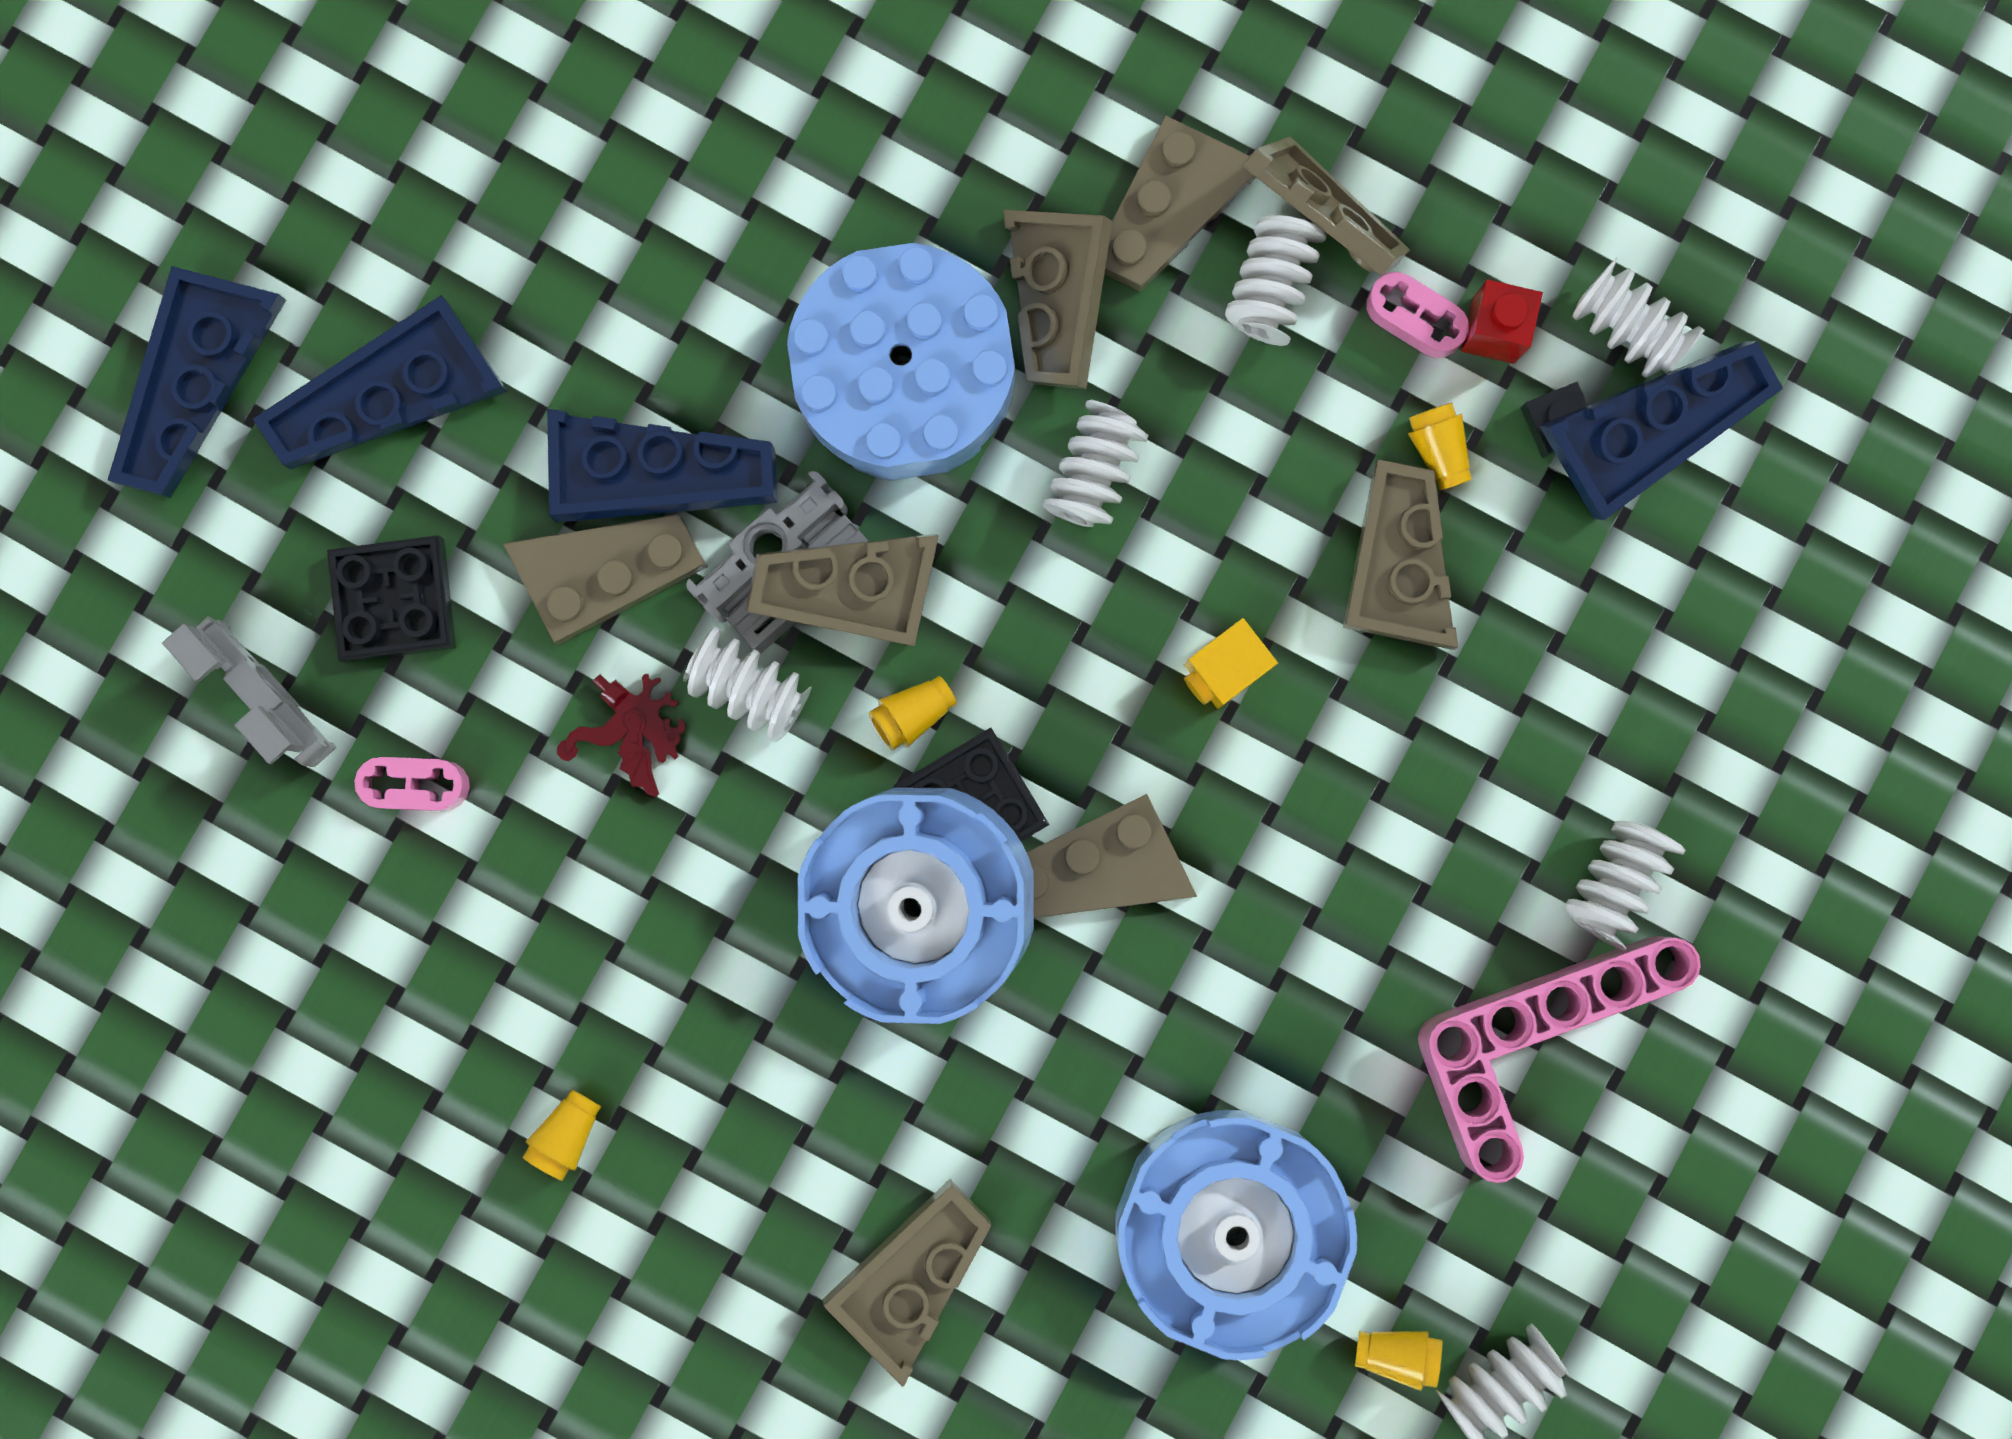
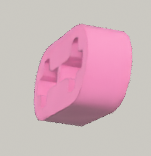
[1366,272,1469,358]
[354,757,470,811]

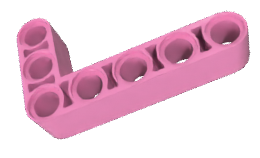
[1418,936,1701,1183]

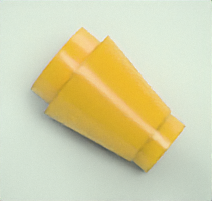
[1408,402,1472,490]
[868,676,957,751]
[522,1089,601,1181]
[1355,1331,1442,1391]

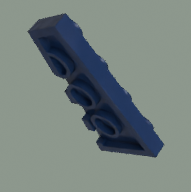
[107,266,286,498]
[253,295,508,469]
[1539,341,1783,520]
[547,409,778,522]

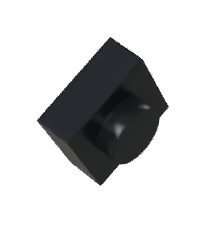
[1520,382,1588,458]

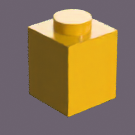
[1184,618,1278,709]

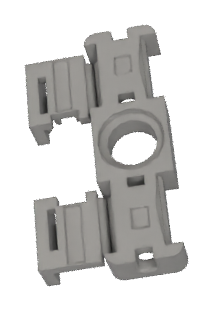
[686,471,868,654]
[162,616,336,767]

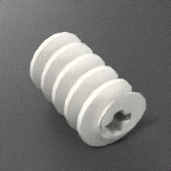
[1225,215,1327,346]
[1572,257,1704,378]
[1042,400,1149,527]
[683,627,812,743]
[1564,821,1686,951]
[1435,1323,1570,1439]

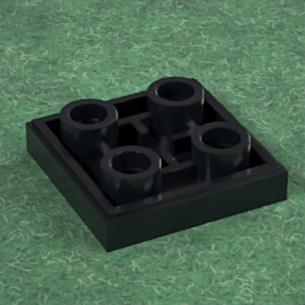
[327,535,456,663]
[894,727,1050,842]

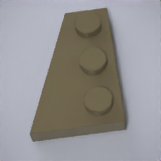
[1104,116,1256,292]
[1242,136,1410,276]
[1003,210,1113,389]
[1343,460,1458,650]
[503,514,708,645]
[745,534,939,646]
[1026,794,1197,918]
[823,1179,991,1387]

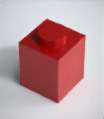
[1460,279,1543,364]

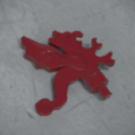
[557,674,686,797]

